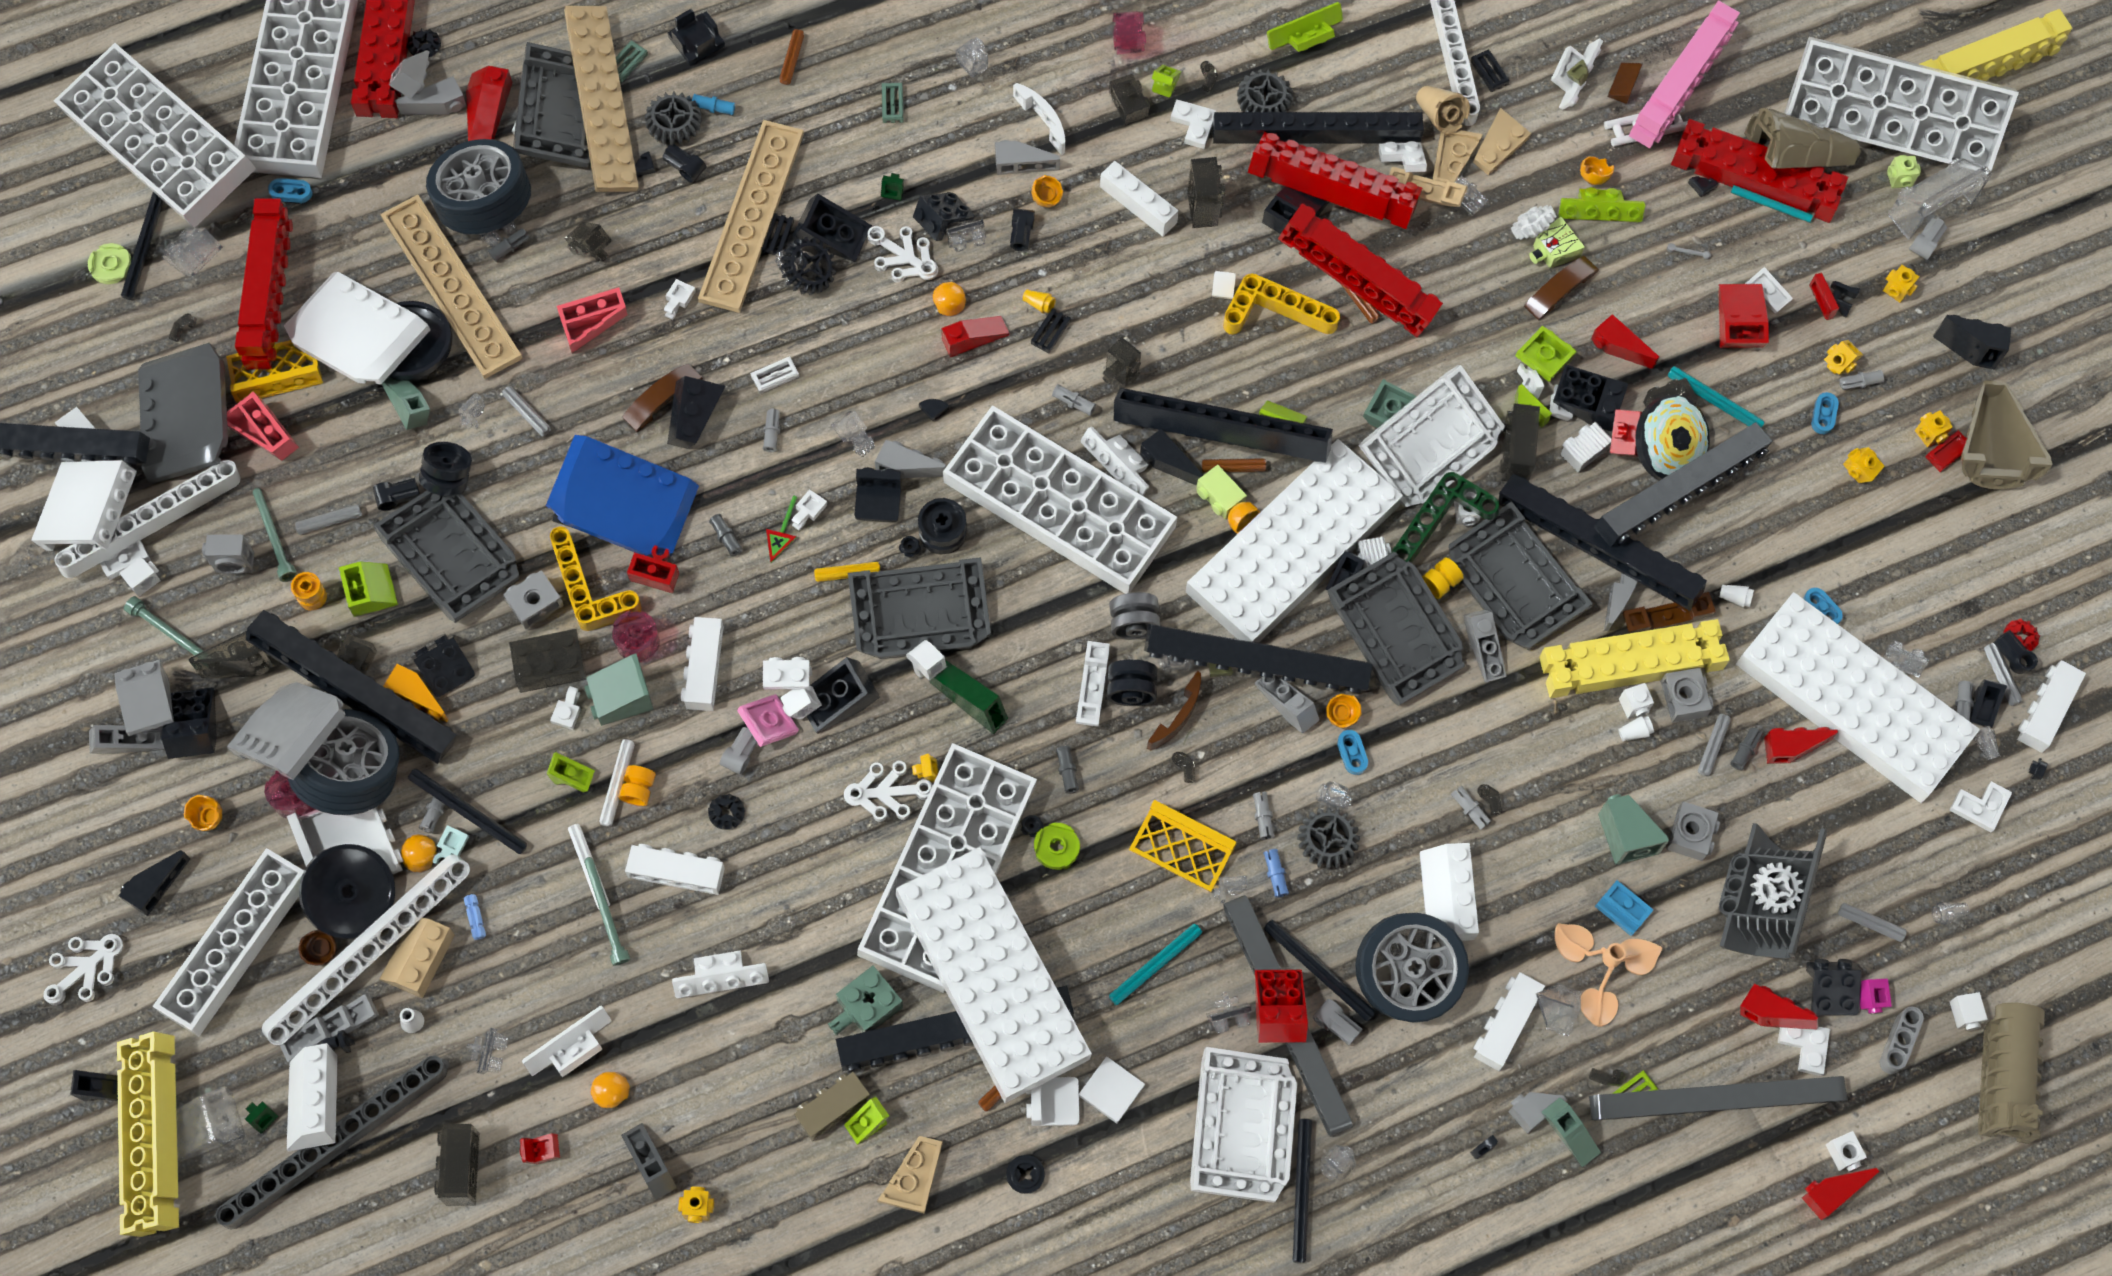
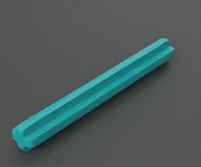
[1668,366,1765,428]
[1109,924,1202,1005]

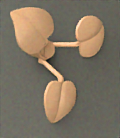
[1555,923,1662,1027]

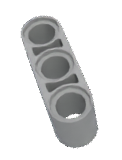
[1879,1006,1924,1074]

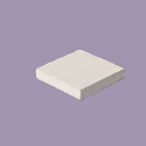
[1079,1056,1145,1124]

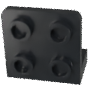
[913,192,975,241]
[854,467,902,522]
[411,634,475,697]
[1806,959,1861,1015]

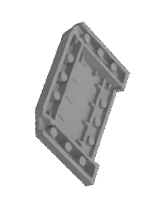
[227,682,346,780]

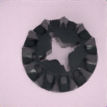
[407,28,441,58]
[708,793,745,830]
[1006,1155,1045,1194]

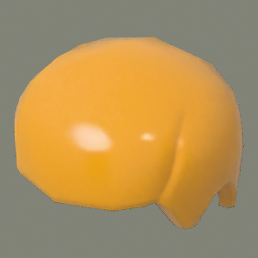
[1580,156,1614,185]
[1031,175,1063,208]
[932,282,966,316]
[1228,502,1260,534]
[1326,694,1361,728]
[184,795,222,831]
[401,834,437,872]
[591,1072,630,1108]

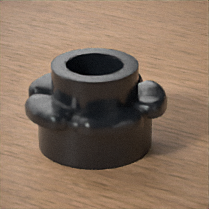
[899,536,921,557]
[2028,758,2048,780]
[1021,815,1043,837]

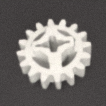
[1511,205,1557,240]
[1750,863,1804,914]

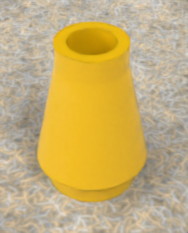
[1022,289,1056,314]

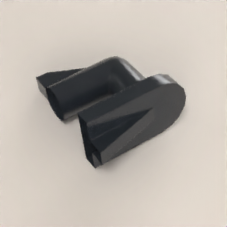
[1830,281,1860,318]
[320,1030,355,1053]

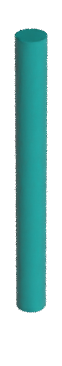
[1731,185,1813,223]

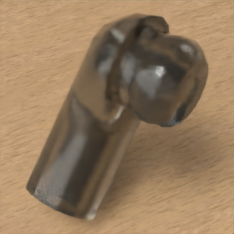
[1200,61,1218,92]
[168,313,197,342]
[1172,752,1195,783]
[1477,784,1502,815]
[1589,1068,1625,1087]

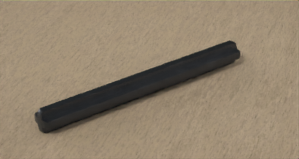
[121,192,163,300]
[408,769,527,854]
[1264,920,1375,1021]
[1292,1118,1312,1264]

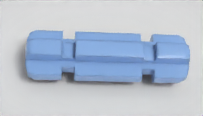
[464,894,486,940]

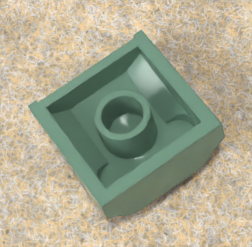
[1363,379,1417,428]

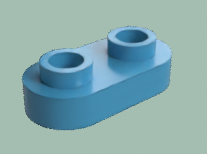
[268,178,313,203]
[1811,392,1839,434]
[1803,588,1843,624]
[1337,730,1368,775]

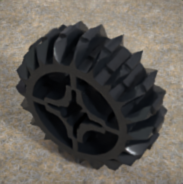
[779,237,837,295]

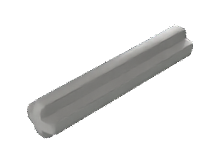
[502,386,551,436]
[295,504,362,535]
[1984,643,2022,706]
[1698,714,1731,776]
[1838,903,1907,942]

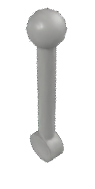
[1667,243,1711,259]

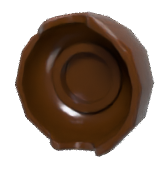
[298,930,337,966]

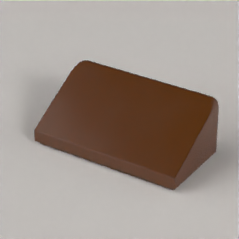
[1607,63,1643,104]

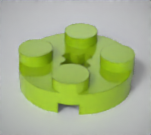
[1034,823,1080,870]

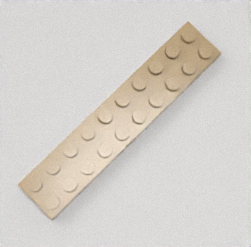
[564,6,639,192]
[698,120,804,313]
[380,195,523,379]

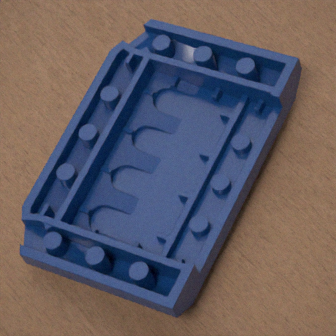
[546,435,699,557]

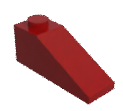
[1591,314,1660,369]
[941,316,1009,358]
[1801,1168,1880,1220]

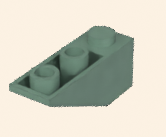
[382,377,430,430]
[1541,1097,1601,1167]

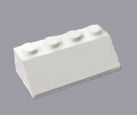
[1420,843,1479,942]
[287,1043,338,1152]

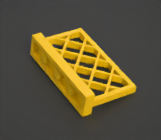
[226,340,323,404]
[1129,800,1237,892]

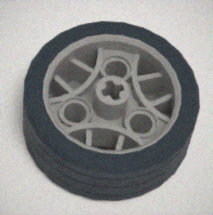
[426,139,531,234]
[288,709,399,815]
[1355,913,1469,1023]

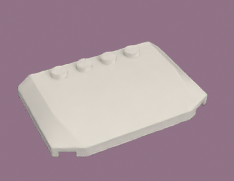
[284,272,430,384]
[1359,365,1505,507]
[1190,1047,1297,1203]

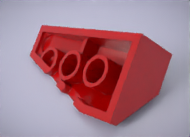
[466,65,513,141]

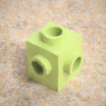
[1887,155,1921,188]

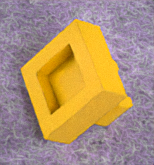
[912,754,939,783]

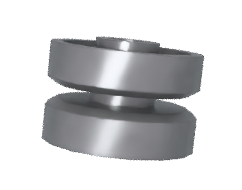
[1109,592,1161,640]

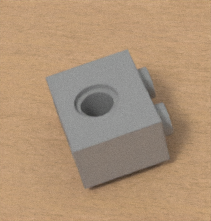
[202,535,254,574]
[503,570,564,630]
[1660,668,1713,723]
[1667,801,1720,861]

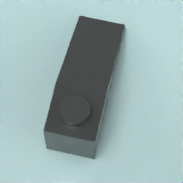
[621,1123,677,1200]

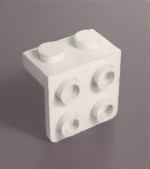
[763,657,812,690]
[1026,1077,1079,1126]

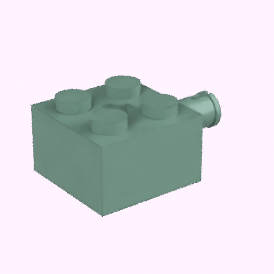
[828,965,903,1036]

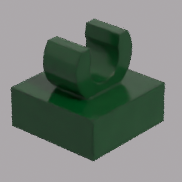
[881,173,904,201]
[245,1101,279,1134]

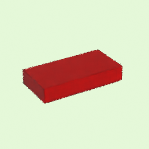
[1809,272,1839,320]
[1925,430,1967,472]

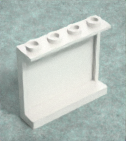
[32,460,137,551]
[287,807,403,874]

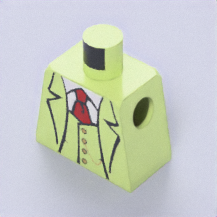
[1529,217,1584,268]

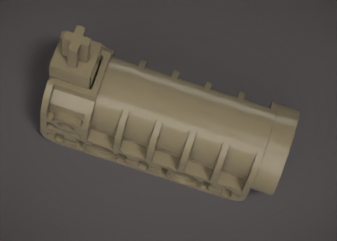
[1978,1003,2045,1144]

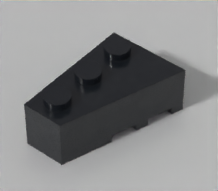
[667,376,726,449]

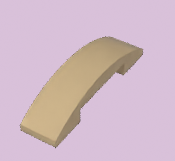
[1389,167,1468,207]

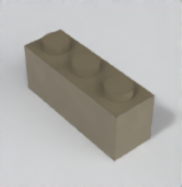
[794,1072,871,1141]

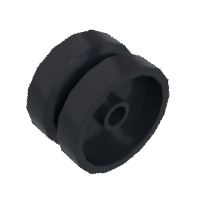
[419,442,472,496]
[918,498,967,555]
[1107,659,1157,706]

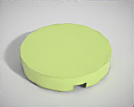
[88,243,132,284]

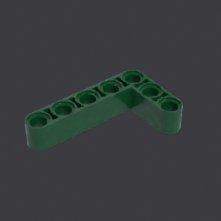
[1392,472,1499,563]

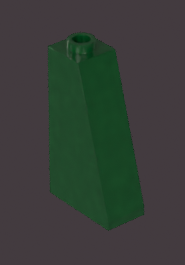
[929,660,1008,734]

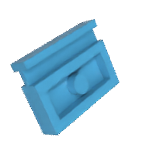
[1595,880,1653,936]

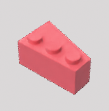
[557,287,627,353]
[227,392,299,461]

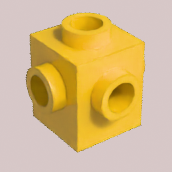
[1883,265,1920,303]
[1824,340,1863,375]
[1915,410,1953,448]
[1843,447,1884,483]
[678,1187,714,1223]

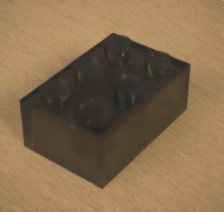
[1187,157,1225,228]
[1499,403,1540,481]
[509,629,587,693]
[434,1124,480,1206]

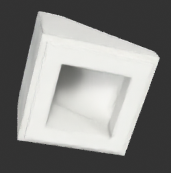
[1212,271,1236,299]

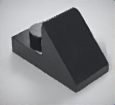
[1326,550,1365,590]
[1970,679,2007,728]
[70,1070,118,1101]

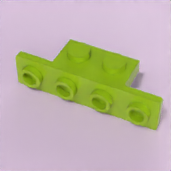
[1267,2,1343,52]
[1558,187,1645,222]

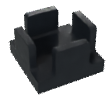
[667,9,725,66]

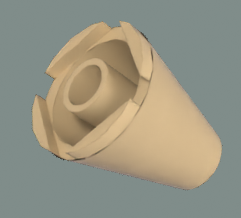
[1416,86,1470,134]

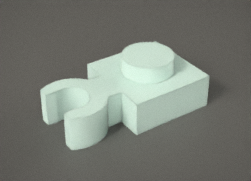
[433,825,469,864]

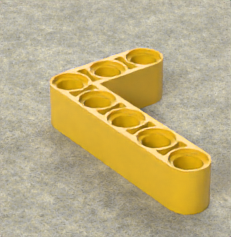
[1223,273,1340,335]
[550,526,642,631]

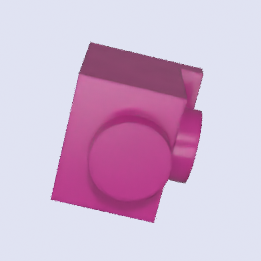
[1860,979,1892,1014]

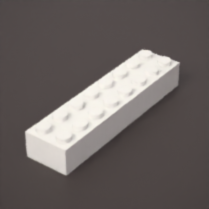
[153,848,304,1037]

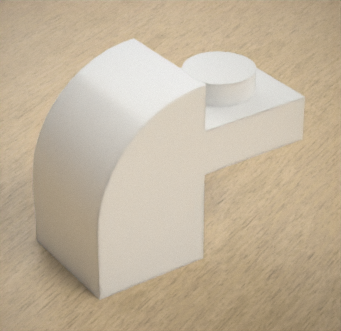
[906,640,947,681]

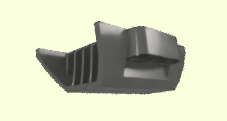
[1719,823,1828,959]

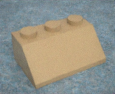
[380,918,455,998]

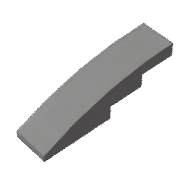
[1604,573,1637,632]
[280,994,379,1062]

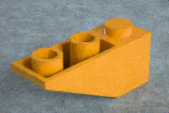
[383,664,448,722]

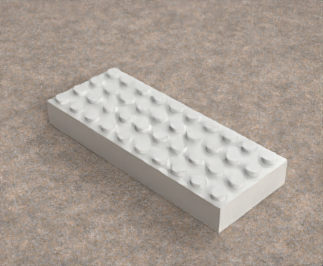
[234,0,358,178]
[1784,37,2019,174]
[54,43,256,228]
[943,405,1177,594]
[1186,439,1403,643]
[1735,592,1980,803]
[857,743,1037,993]
[896,847,1092,1103]

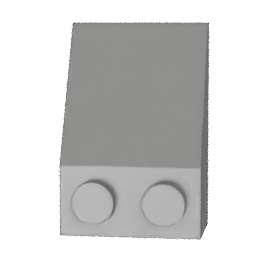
[114,659,174,736]

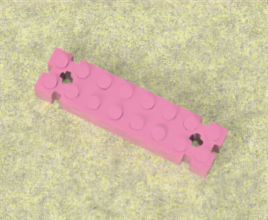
[1629,0,1740,148]

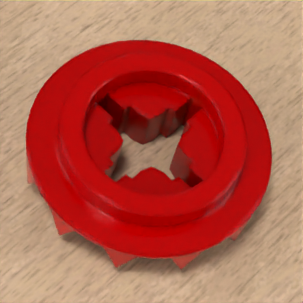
[2003,619,2041,651]

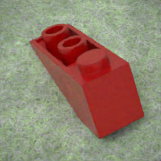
[1764,727,1838,764]
[1740,983,1818,1030]

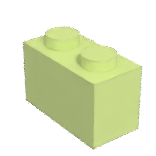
[1196,465,1247,520]

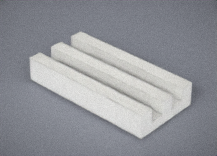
[750,356,799,394]

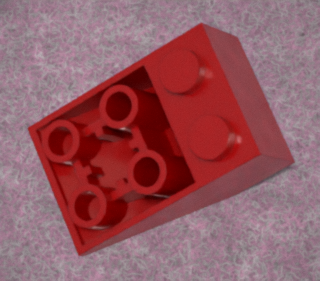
[1719,284,1769,348]
[1255,969,1308,1043]

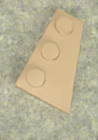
[1473,108,1531,176]
[1432,130,1483,183]
[877,1136,943,1214]

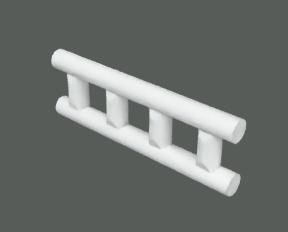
[1604,106,1688,147]

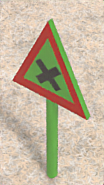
[766,495,797,563]

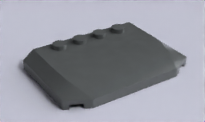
[513,42,590,168]
[138,343,228,484]
[374,491,519,623]
[1448,501,1593,650]
[1327,552,1465,706]
[848,557,991,659]

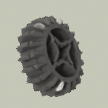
[1237,69,1293,112]
[645,91,702,146]
[1297,807,1360,869]

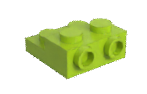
[1515,325,1576,382]

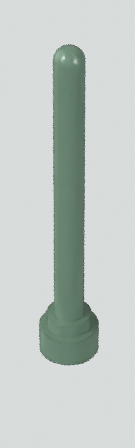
[253,488,297,582]
[124,596,215,666]
[584,857,631,966]

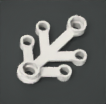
[868,226,938,283]
[844,761,933,822]
[44,934,123,1005]

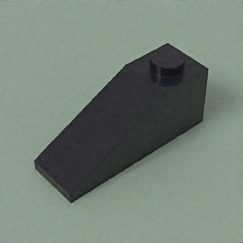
[1140,429,1203,486]
[118,850,190,916]

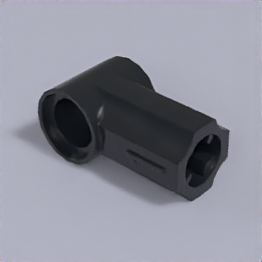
[662,144,707,183]
[1010,208,1035,251]
[373,478,420,511]
[1993,630,2038,674]

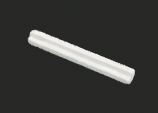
[599,739,635,827]
[568,824,610,909]

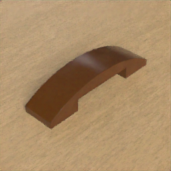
[1524,256,1599,321]
[622,363,703,432]
[1622,592,1716,633]
[1147,670,1201,751]

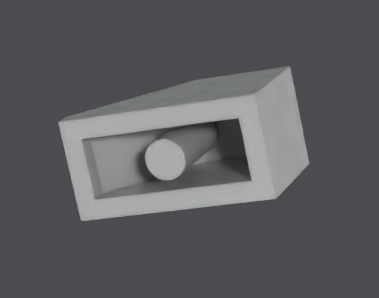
[1509,1092,1567,1134]

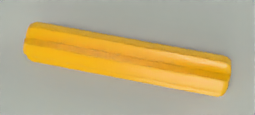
[814,562,880,582]

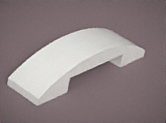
[1013,83,1065,155]
[1076,641,1110,727]

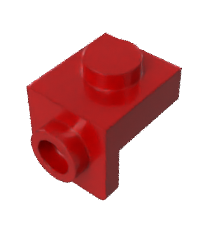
[520,1133,560,1164]

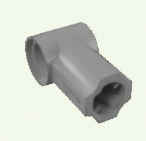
[1909,218,1947,260]
[720,727,757,775]
[1313,999,1362,1045]

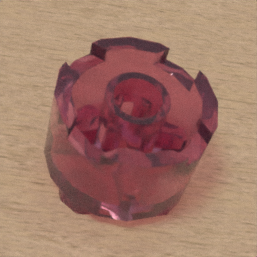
[1112,11,1146,55]
[612,611,660,663]
[264,770,314,818]

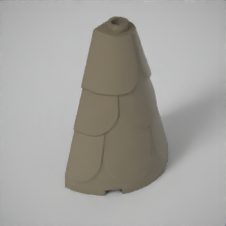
[1744,108,1861,168]
[1961,381,2053,489]

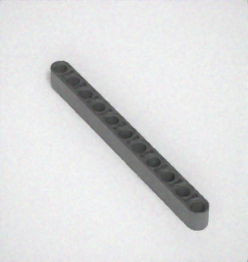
[1223,895,1353,1137]
[215,1055,448,1230]
[1589,1076,1848,1120]

